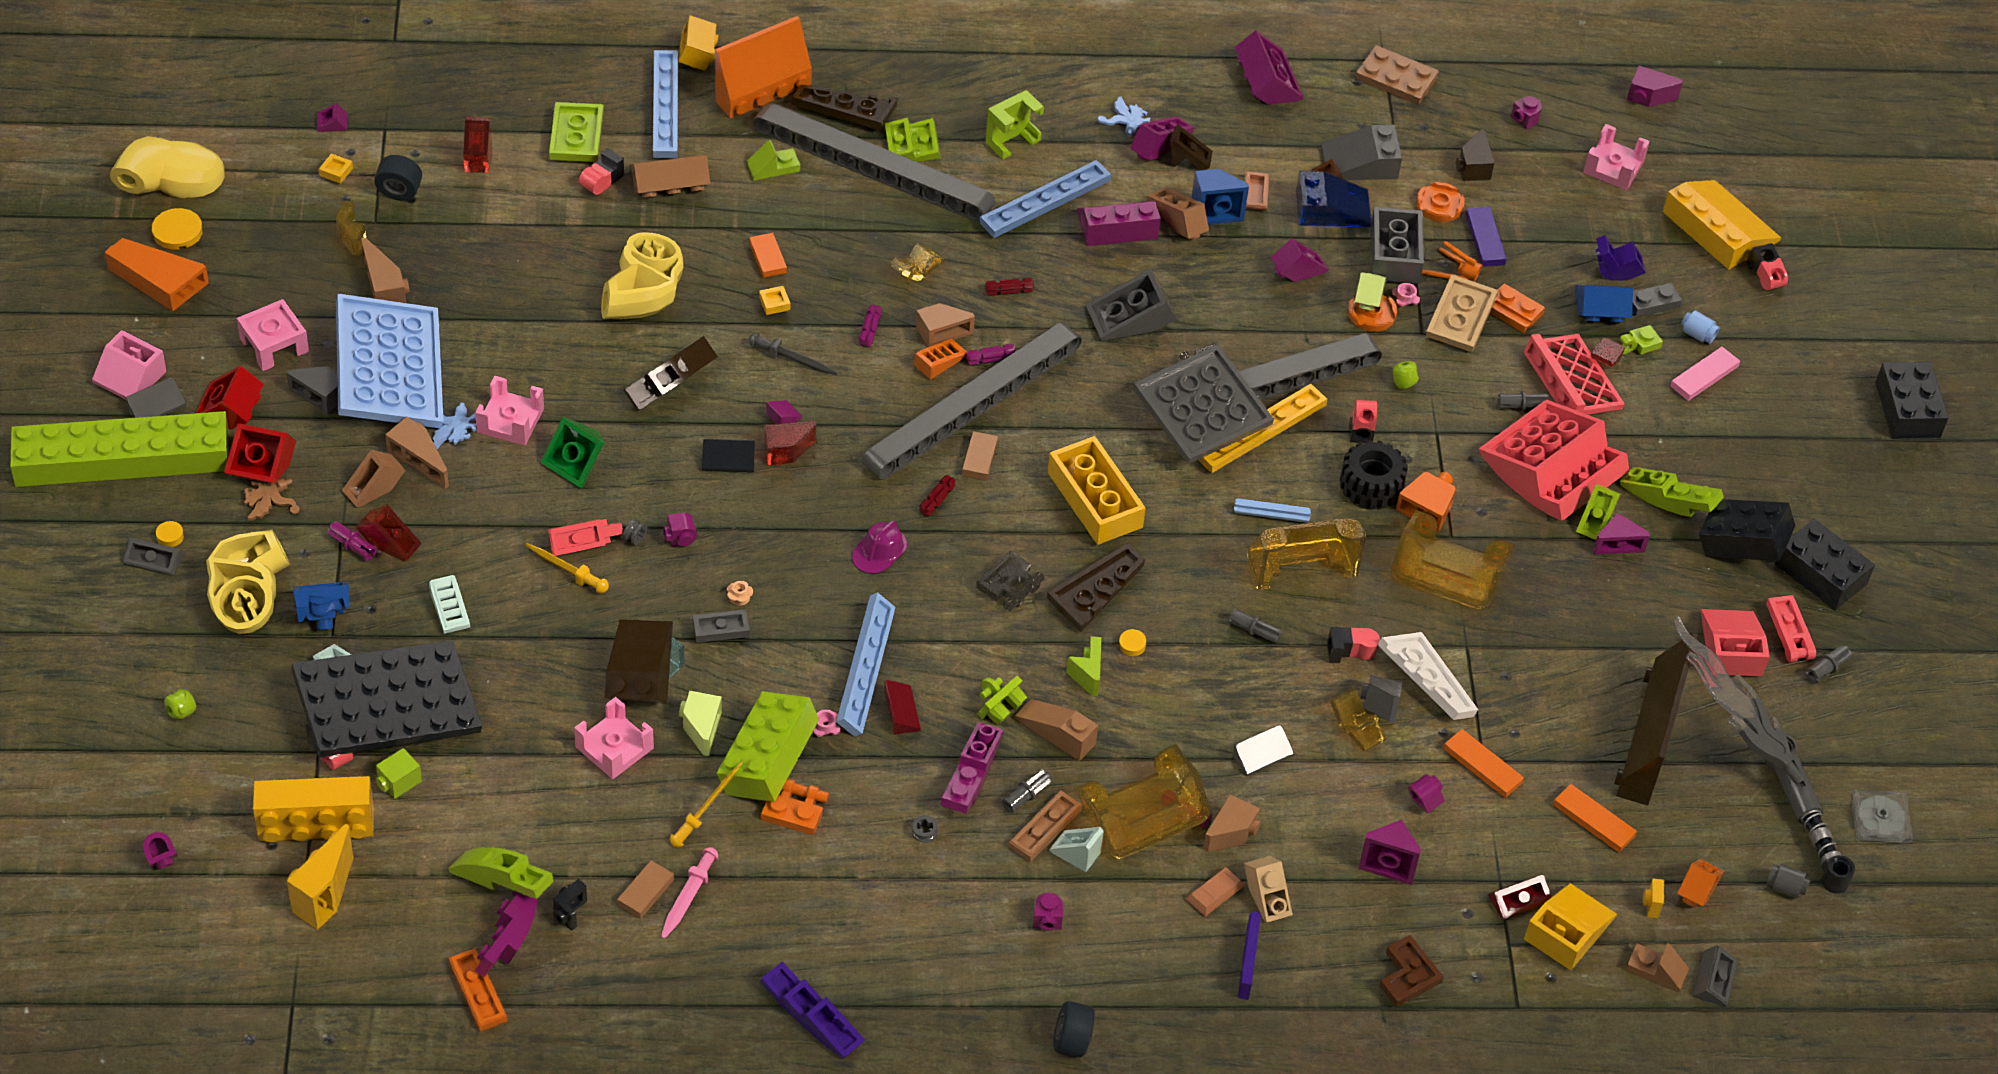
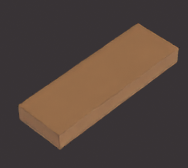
[1008,790,1082,862]

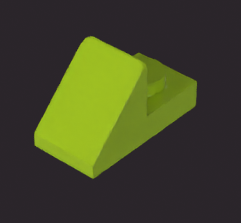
[747,140,800,181]
[1576,484,1621,540]
[1067,637,1101,696]

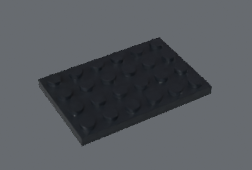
[291,640,482,758]

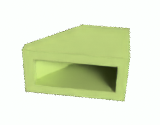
[1355,272,1387,310]
[679,691,722,756]

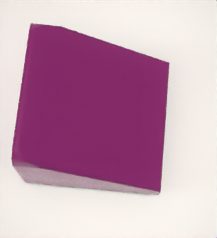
[317,103,348,132]
[766,400,802,430]

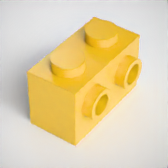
[679,15,718,71]

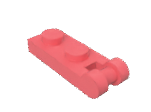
[1766,595,1816,662]

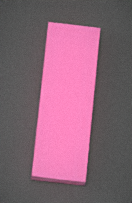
[1670,347,1740,401]

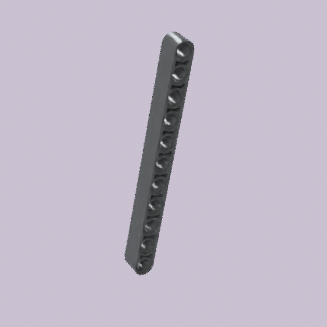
[753,103,995,222]
[862,322,1082,479]

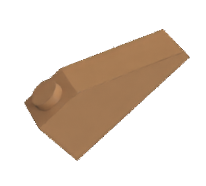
[1146,187,1209,239]
[361,238,410,303]
[385,416,449,489]
[1014,699,1098,761]

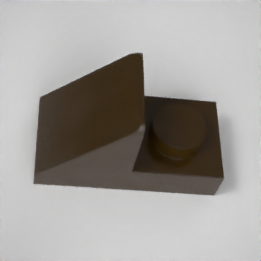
[1171,125,1213,170]

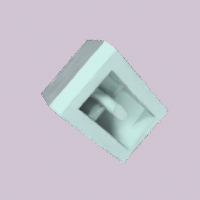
[1049,827,1104,872]

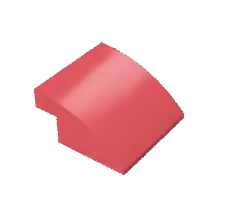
[1479,399,1629,521]

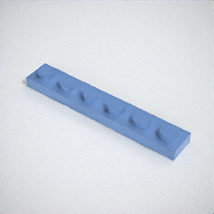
[980,160,1111,238]

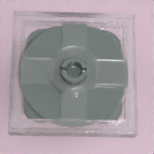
[1850,789,1913,843]

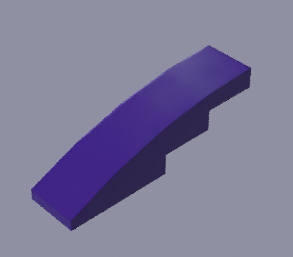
[759,961,865,1059]

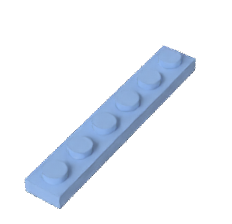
[653,50,678,158]
[836,592,896,737]

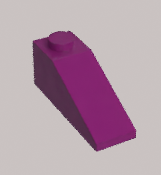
[1130,116,1195,161]

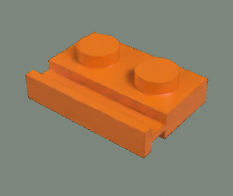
[1490,284,1545,334]

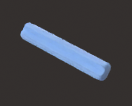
[1234,498,1311,523]

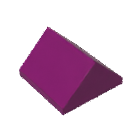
[1358,820,1421,885]

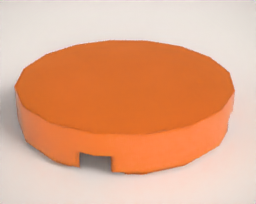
[1416,182,1465,222]
[1348,294,1397,332]

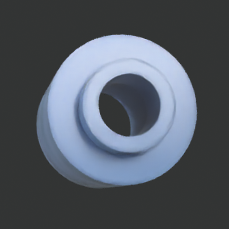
[1681,310,1720,344]

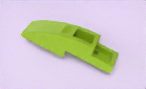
[1620,467,1724,517]
[448,847,554,899]

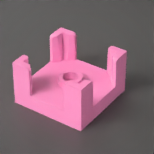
[1583,124,1650,190]
[237,299,309,371]
[475,376,544,446]
[574,697,654,780]

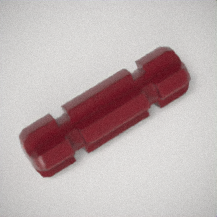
[985,277,1034,296]
[919,475,956,516]

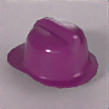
[852,520,907,574]

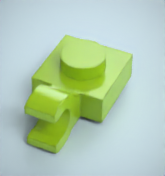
[1617,325,1663,355]

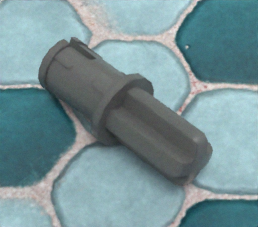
[1498,391,1549,411]
[1229,608,1282,643]
[1805,645,1852,683]
[1002,769,1052,813]

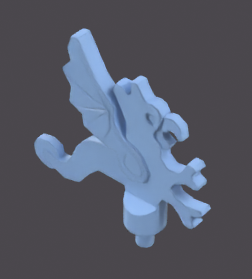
[1098,97,1150,137]
[432,403,476,449]

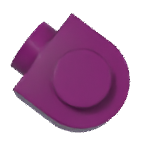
[1511,97,1542,130]
[663,513,698,547]
[1408,774,1445,814]
[143,832,178,870]
[1033,893,1063,931]

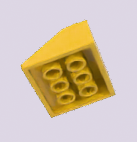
[1663,180,1781,270]

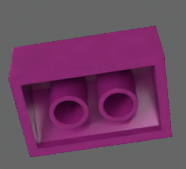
[1235,30,1304,105]
[1077,201,1160,246]

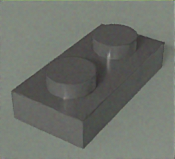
[1632,283,1682,316]
[693,609,750,643]

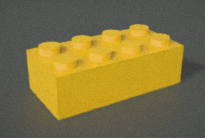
[1048,436,1146,545]
[253,776,374,842]

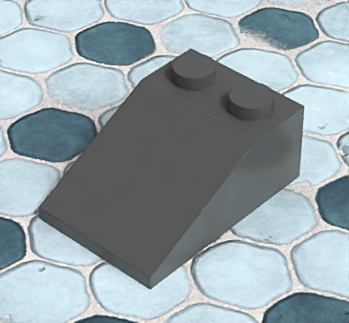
[1321,125,1402,180]
[1085,269,1177,341]

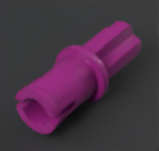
[328,521,377,561]

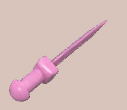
[662,847,718,938]

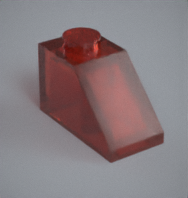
[463,116,493,173]
[764,421,816,465]
[355,505,422,562]

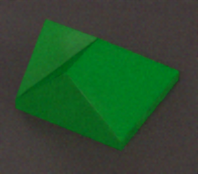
[540,417,605,488]

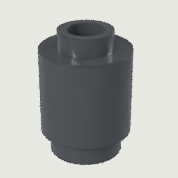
[1766,864,1810,899]

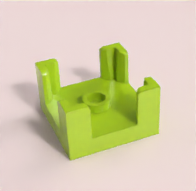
[986,90,1044,160]

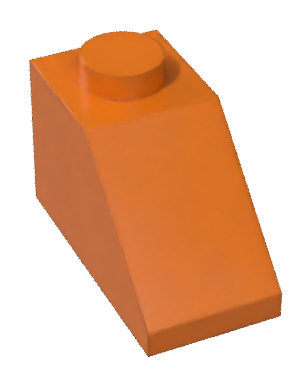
[1677,858,1724,907]

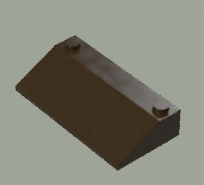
[1614,633,1698,806]

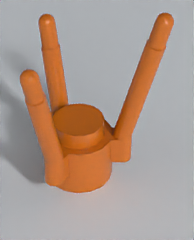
[1422,241,1482,282]

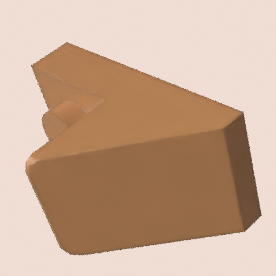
[1626,943,1689,992]

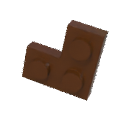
[1379,935,1444,1007]

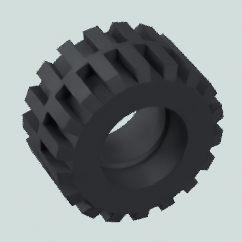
[1340,440,1408,509]

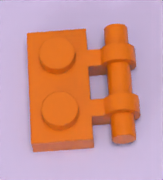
[761,778,829,835]

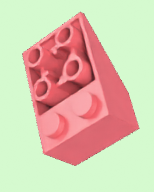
[1700,609,1770,676]

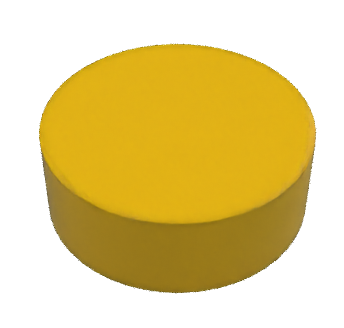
[156,521,184,547]
[1119,629,1146,656]

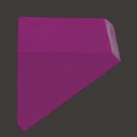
[1593,513,1650,555]

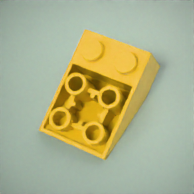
[287,824,354,930]
[1524,883,1617,970]

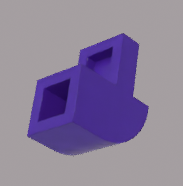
[1595,235,1646,280]

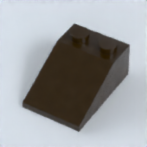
[604,620,673,704]

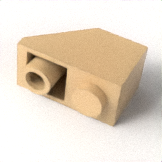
[1244,856,1292,923]

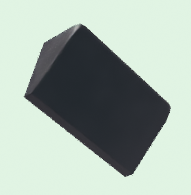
[702,439,755,472]

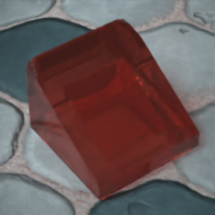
[1590,337,1625,367]

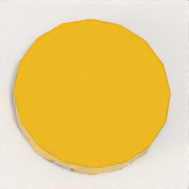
[152,208,203,250]

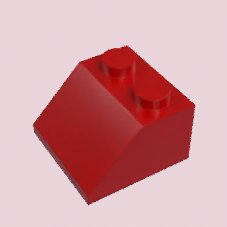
[195,365,264,430]
[224,423,296,484]

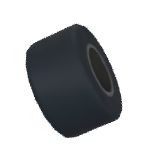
[374,155,422,201]
[1053,1001,1095,1058]

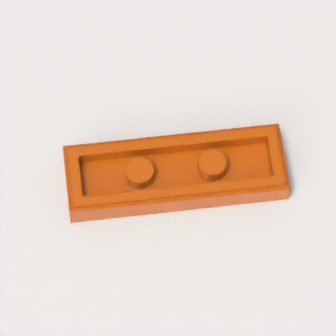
[1443,729,1524,798]
[1553,784,1637,853]
[449,948,507,1031]

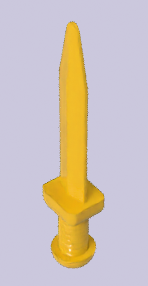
[525,543,609,594]
[670,761,743,848]

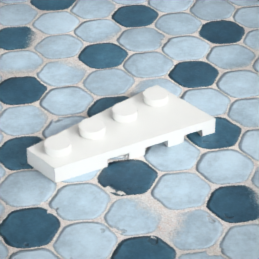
[1378,632,1478,720]

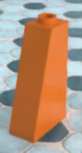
[105,238,209,312]

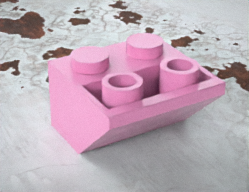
[92,330,167,400]

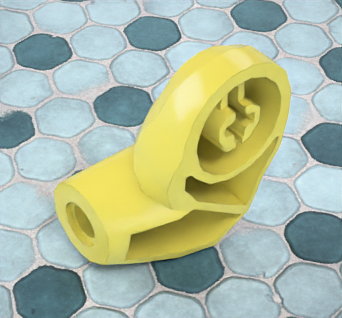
[110,136,225,199]
[601,232,683,319]
[206,530,290,634]

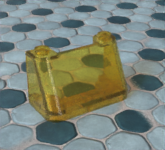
[1391,510,1515,609]
[1247,518,1366,590]
[1076,744,1210,859]

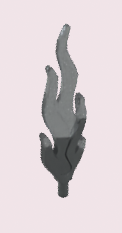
[1674,616,1805,785]

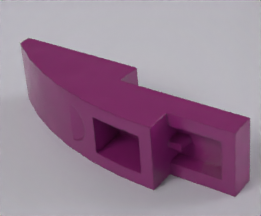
[940,722,1004,814]
[475,890,537,977]

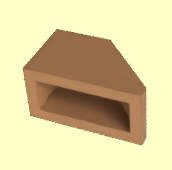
[916,303,975,347]
[342,450,406,507]
[1203,795,1261,852]

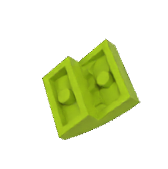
[885,118,941,162]

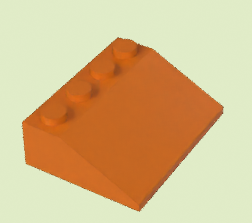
[715,16,812,119]

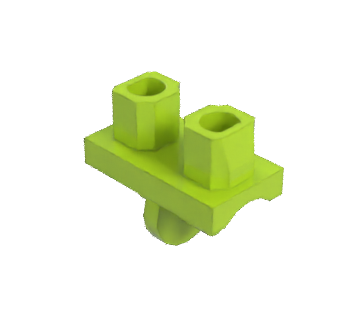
[977,675,1028,725]

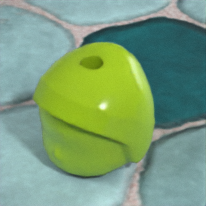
[1392,361,1420,390]
[164,689,197,719]

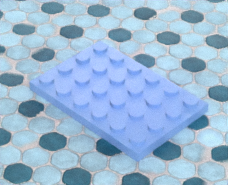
[336,294,443,428]

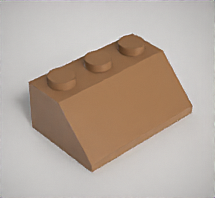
[629,155,711,198]

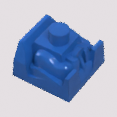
[293,581,350,630]

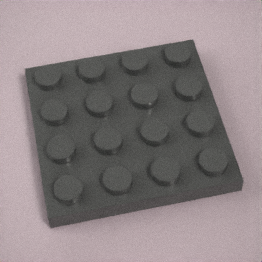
[1133,345,1274,464]

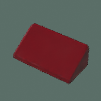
[884,680,921,735]
[1488,875,1551,920]

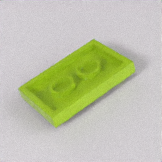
[549,102,604,162]

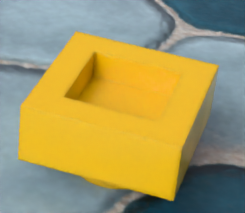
[319,154,353,184]
[759,286,790,315]
[1643,879,1664,919]

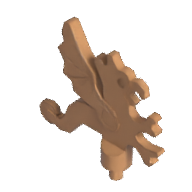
[244,478,300,521]

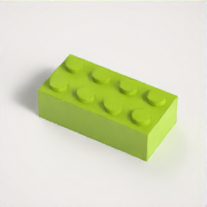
[717,691,819,802]

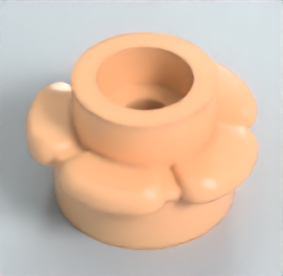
[727,581,753,606]

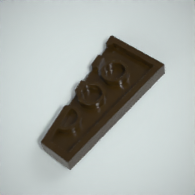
[792,85,898,131]
[1047,543,1145,632]

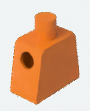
[1396,472,1456,532]

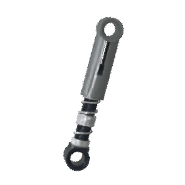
[1765,734,1855,894]

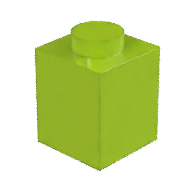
[376,748,422,799]

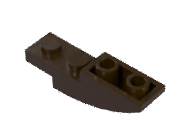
[623,336,718,411]

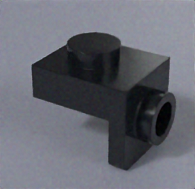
[553,879,587,930]

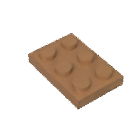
[1355,45,1439,105]

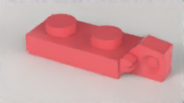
[547,519,623,556]

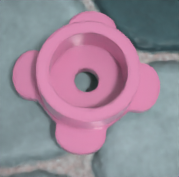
[1392,283,1420,307]
[813,710,840,737]

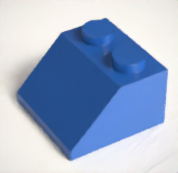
[1191,169,1249,225]
[1575,284,1633,322]

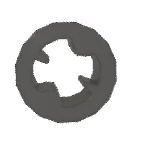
[623,519,648,545]
[912,815,937,843]

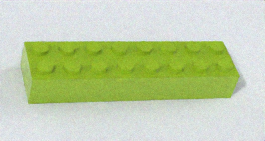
[10,411,229,487]

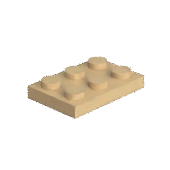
[1426,275,1498,352]

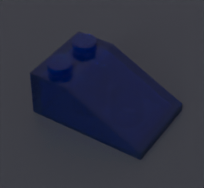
[1296,171,1372,227]

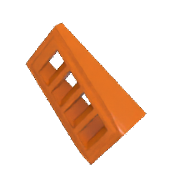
[914,338,967,380]

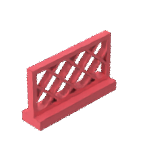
[1523,334,1625,415]

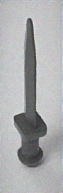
[749,333,838,375]

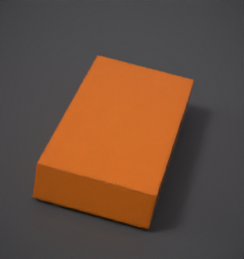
[749,233,787,278]

